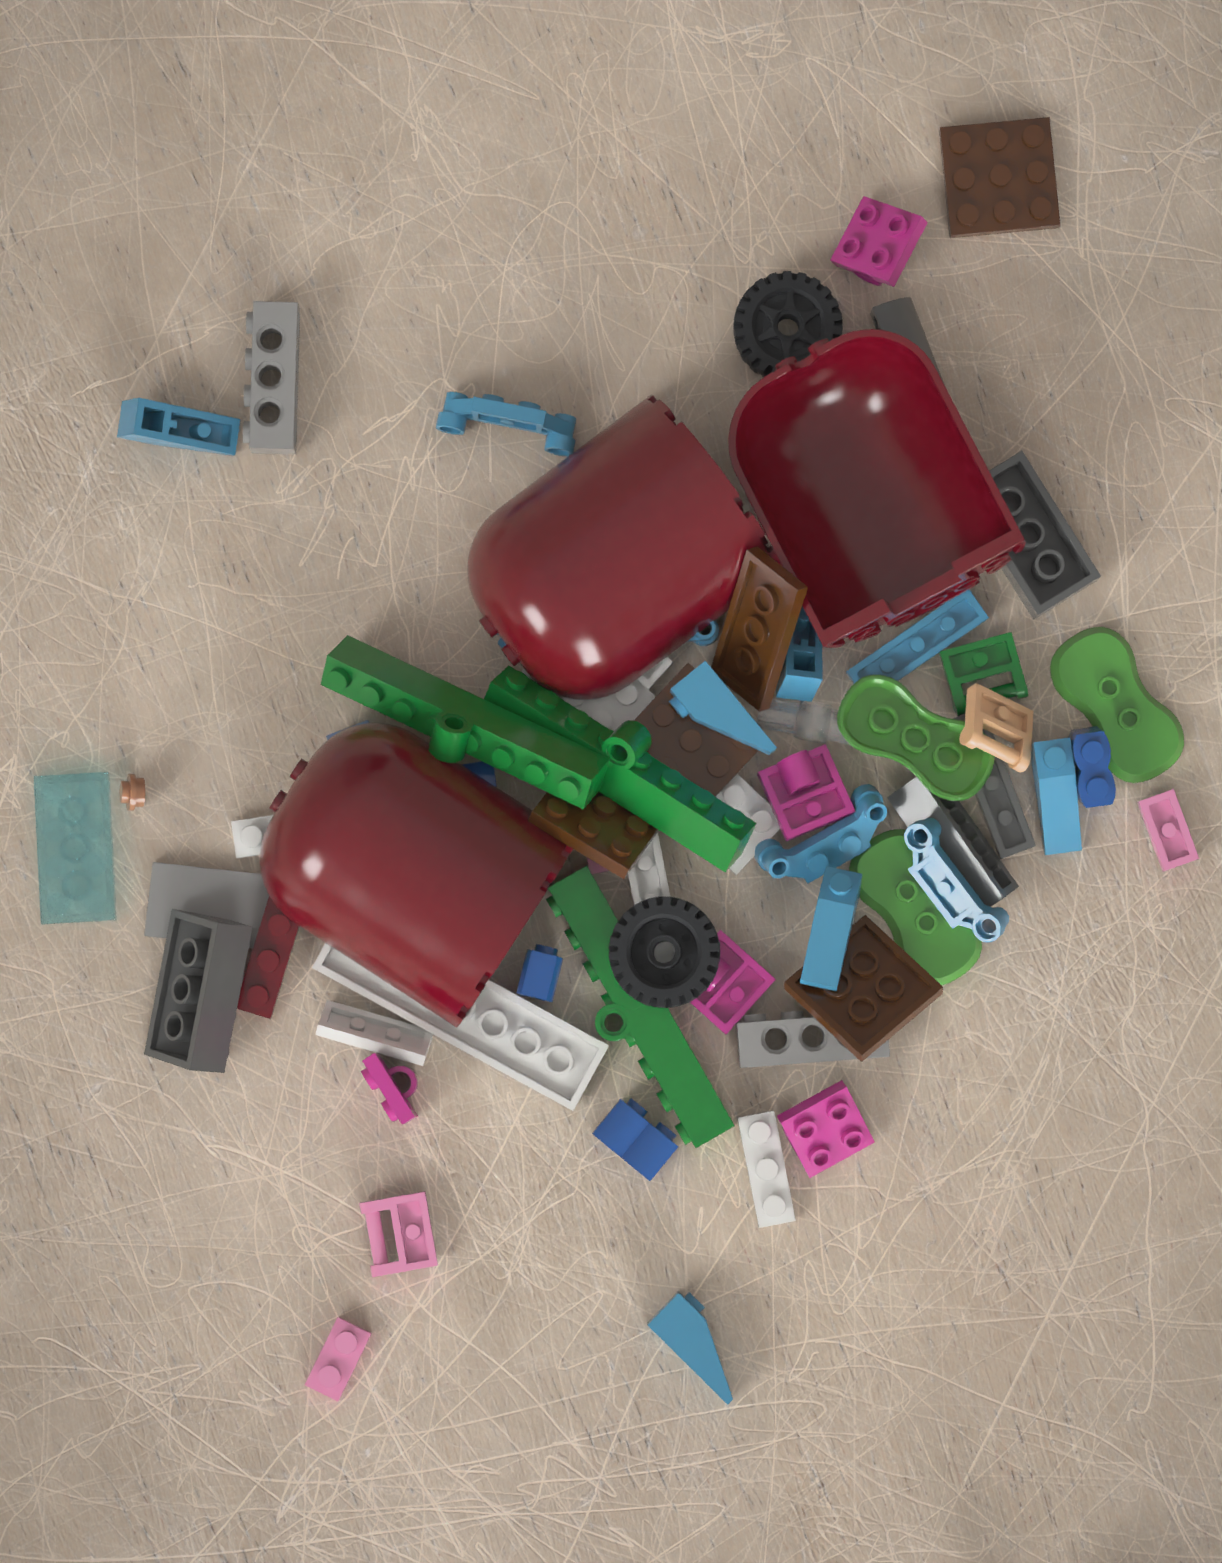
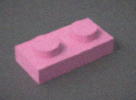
[1137,789,1199,872]
[305,1316,372,1401]

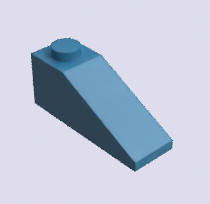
[117,398,240,456]
[776,606,823,702]
[669,661,777,755]
[1031,737,1082,855]
[800,866,862,991]
[647,1291,733,1405]

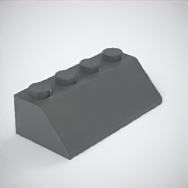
[144,909,252,1073]

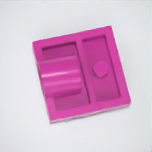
[830,196,928,287]
[757,744,855,842]
[690,930,776,1035]
[361,1053,418,1125]
[777,1080,875,1178]

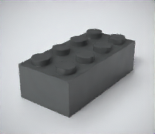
[989,451,1101,620]

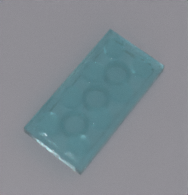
[34,772,117,925]

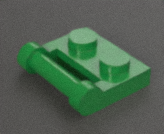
[939,632,1029,716]

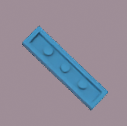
[846,590,989,684]

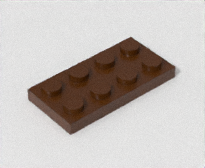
[711,546,808,712]

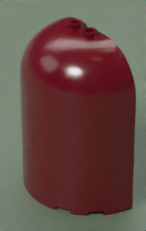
[728,329,1026,648]
[467,395,782,700]
[260,723,573,1028]

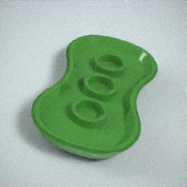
[1050,627,1184,783]
[837,675,995,801]
[849,829,982,985]

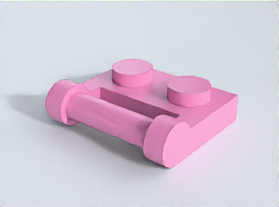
[359,1191,438,1277]

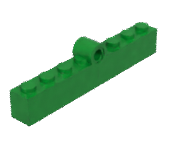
[320,635,610,809]
[484,665,757,872]
[546,866,735,1148]

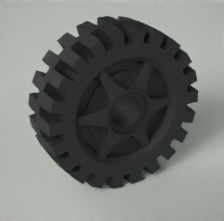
[733,271,843,378]
[609,896,720,1008]

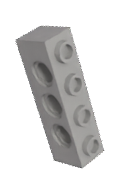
[243,301,300,454]
[736,1011,890,1068]

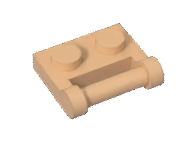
[959,683,1033,773]

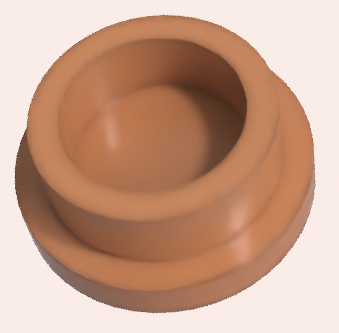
[119,774,145,811]

